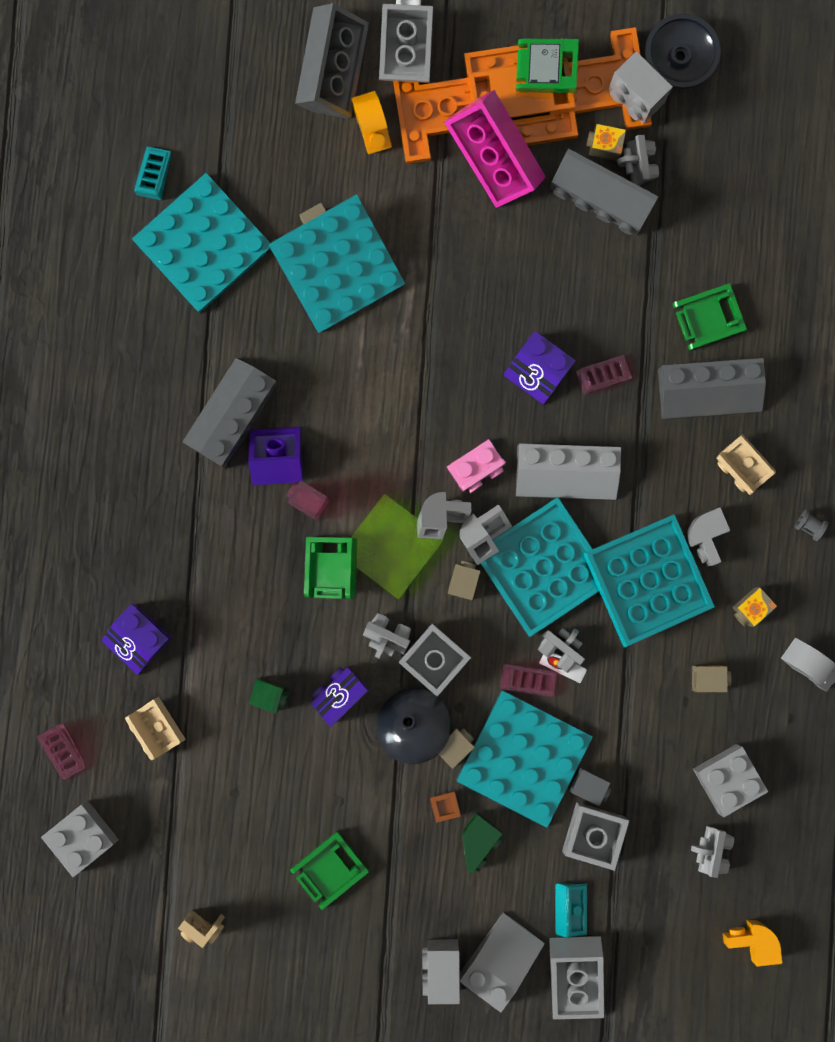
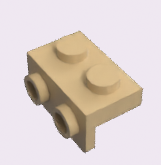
[717,434,776,495]
[125,697,186,761]
[178,910,225,948]

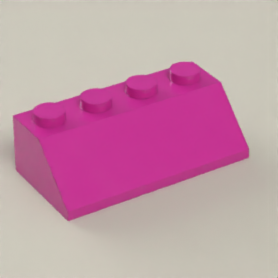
[444,90,546,208]

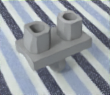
[617,135,659,186]
[363,613,411,659]
[538,628,585,673]
[691,826,734,878]

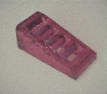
[576,355,632,395]
[500,664,557,697]
[37,723,86,780]

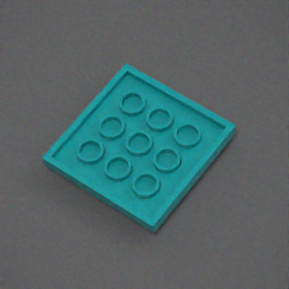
[132,173,271,314]
[268,194,405,333]
[480,497,599,637]
[583,514,715,647]
[456,690,592,828]

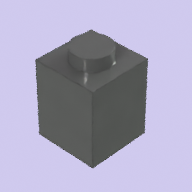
[569,767,611,806]

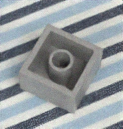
[608,51,672,124]
[399,624,471,696]
[693,744,768,817]
[41,801,119,877]
[562,802,629,871]
[422,939,460,1004]

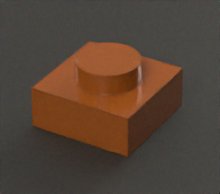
[430,791,461,823]

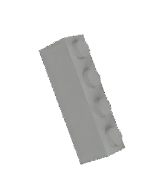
[516,444,621,500]

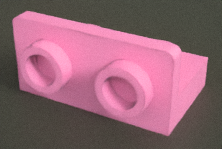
[447,439,506,493]

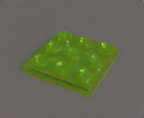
[351,494,444,599]

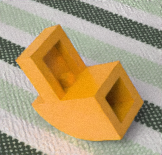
[351,91,392,154]
[723,920,782,966]

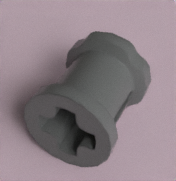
[794,509,829,541]

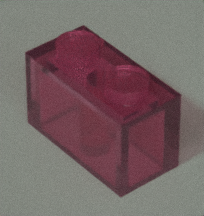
[286,480,330,521]

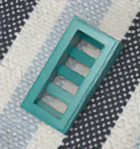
[134,146,172,200]

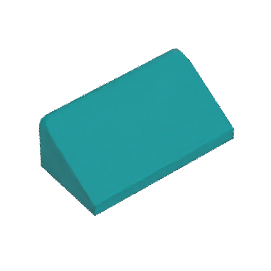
[555,883,587,938]

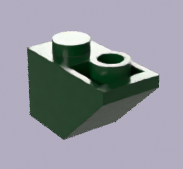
[249,678,290,714]
[462,812,503,875]

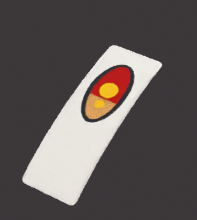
[539,653,587,683]

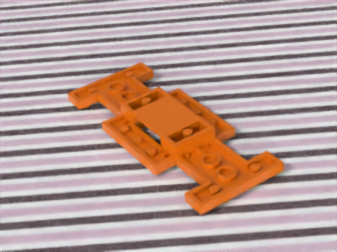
[393,27,652,164]

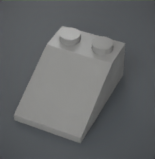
[379,4,433,83]
[459,912,545,1012]
[550,936,604,1019]

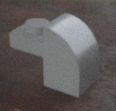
[417,492,471,539]
[460,505,512,565]
[686,507,730,566]
[781,638,835,692]

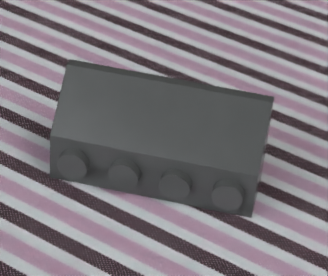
[295,3,369,119]
[550,149,658,235]
[183,358,278,469]
[658,358,766,419]

